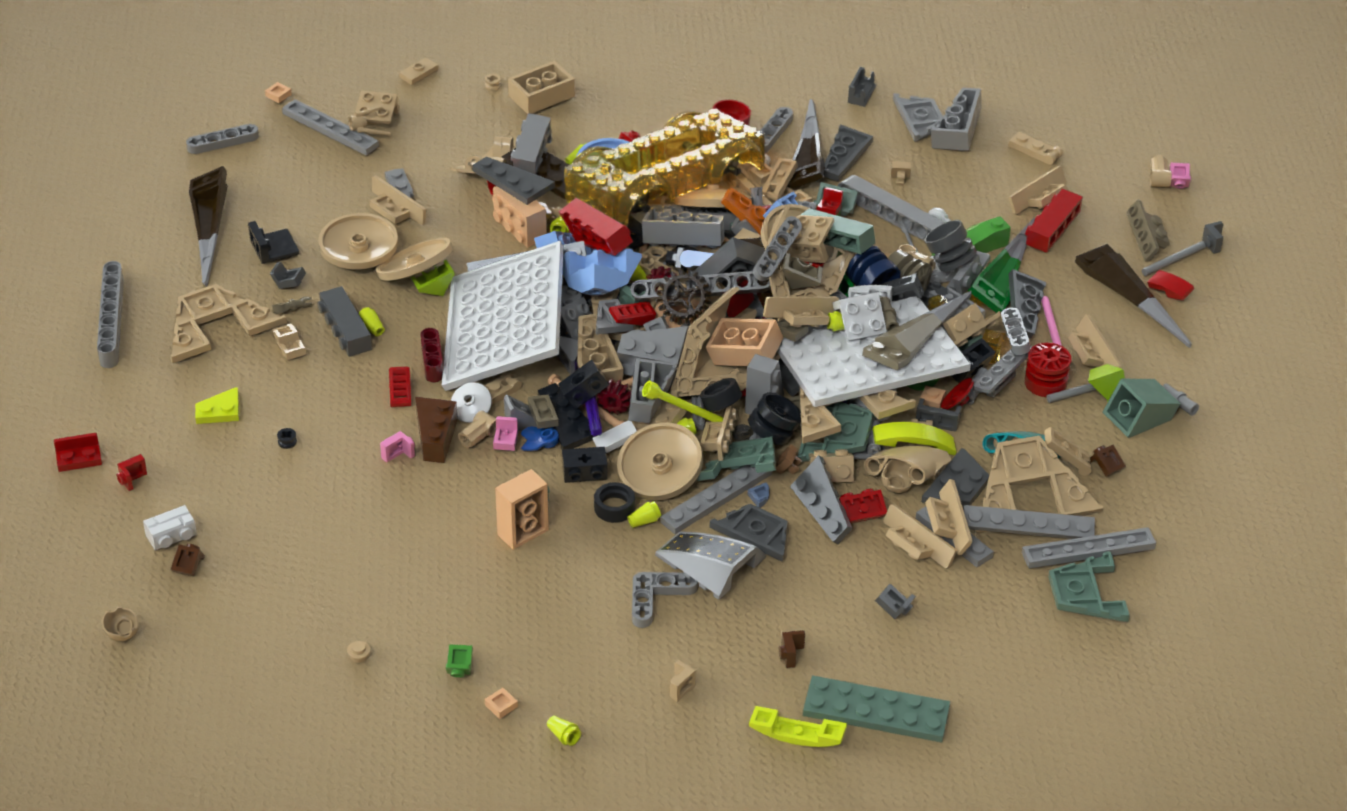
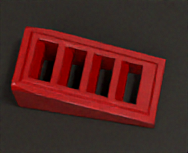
[609,302,656,326]
[389,366,411,407]

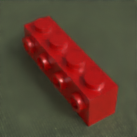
[1025,189,1083,253]

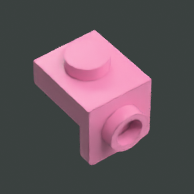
[1169,163,1191,189]
[493,416,518,451]
[380,431,415,462]

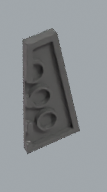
[473,156,555,205]
[1008,269,1046,339]

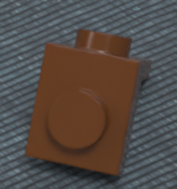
[779,630,805,668]

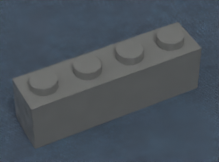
[317,286,372,357]

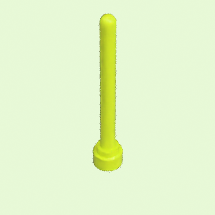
[642,381,724,422]

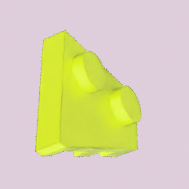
[195,387,239,424]

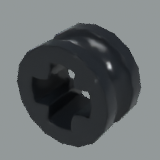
[277,428,297,449]

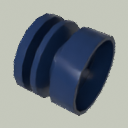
[846,246,901,286]

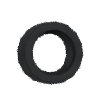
[700,378,742,412]
[594,482,635,523]

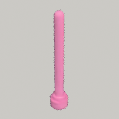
[1041,296,1062,346]

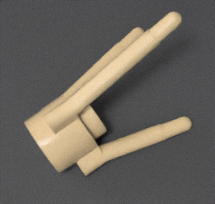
[349,105,391,135]

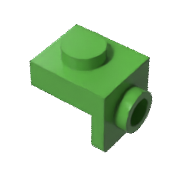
[446,644,473,678]

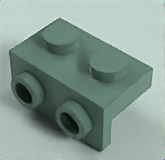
[814,182,859,216]

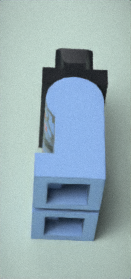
[666,247,714,273]

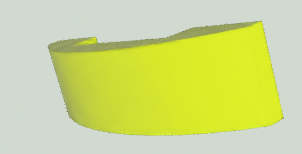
[872,422,957,455]
[749,706,847,747]

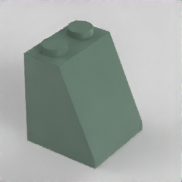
[1102,379,1181,438]

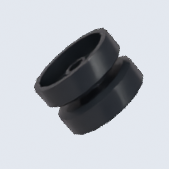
[748,392,801,445]

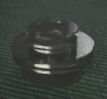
[732,424,753,441]

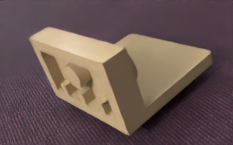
[354,91,399,124]
[783,215,834,263]

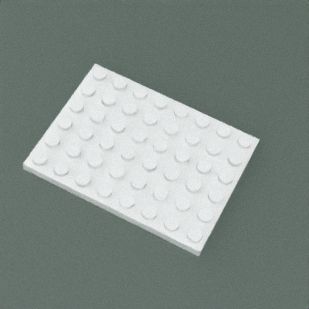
[442,241,564,391]
[777,296,970,407]

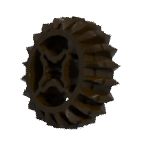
[656,269,712,325]

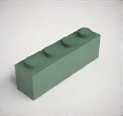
[801,208,876,254]

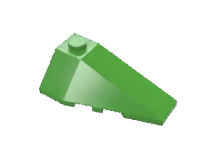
[932,216,1011,256]

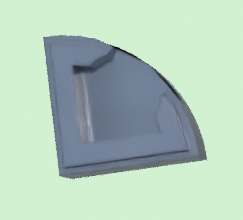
[747,482,769,508]

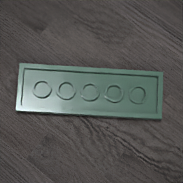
[803,675,950,743]

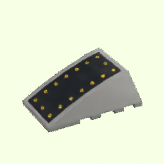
[655,532,766,600]

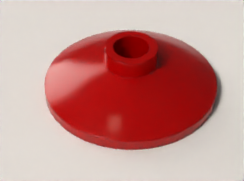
[941,378,974,410]

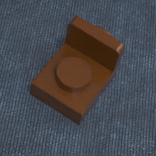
[1090,445,1126,477]
[170,543,205,577]

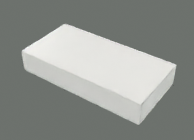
[592,420,637,453]

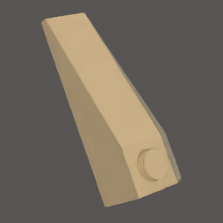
[577,313,624,382]

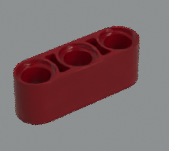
[420,328,443,383]

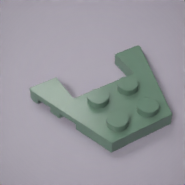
[797,402,875,462]
[697,437,776,481]
[1048,551,1130,622]

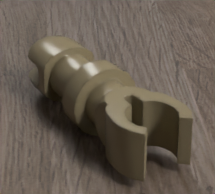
[272,297,312,314]

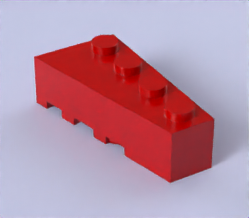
[558,198,633,256]

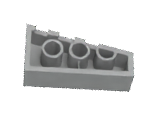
[931,88,982,151]
[642,207,725,248]

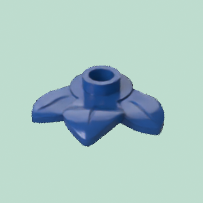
[521,426,559,451]

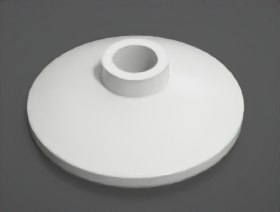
[451,382,492,423]

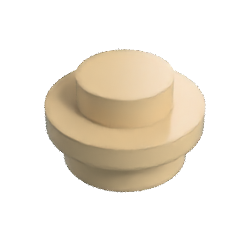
[347,641,370,663]

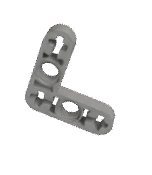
[632,572,698,628]

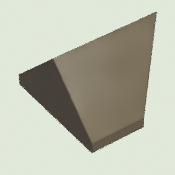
[782,253,823,289]

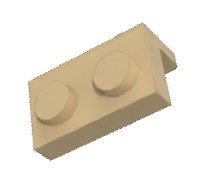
[809,449,854,482]

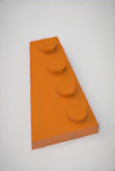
[721,187,766,236]

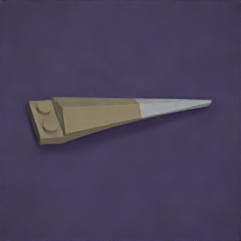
[862,291,971,371]

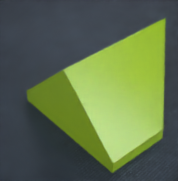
[411,259,455,296]
[1088,364,1125,403]

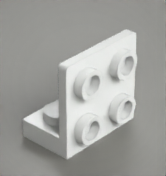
[832,292,887,341]

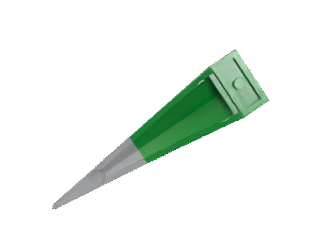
[968,218,1035,313]

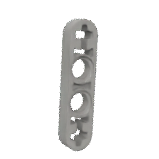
[752,107,793,154]
[186,124,259,154]
[753,216,802,281]
[1001,307,1031,355]

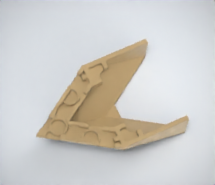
[766,205,854,322]
[670,287,781,397]

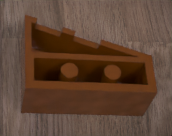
[415,397,458,463]

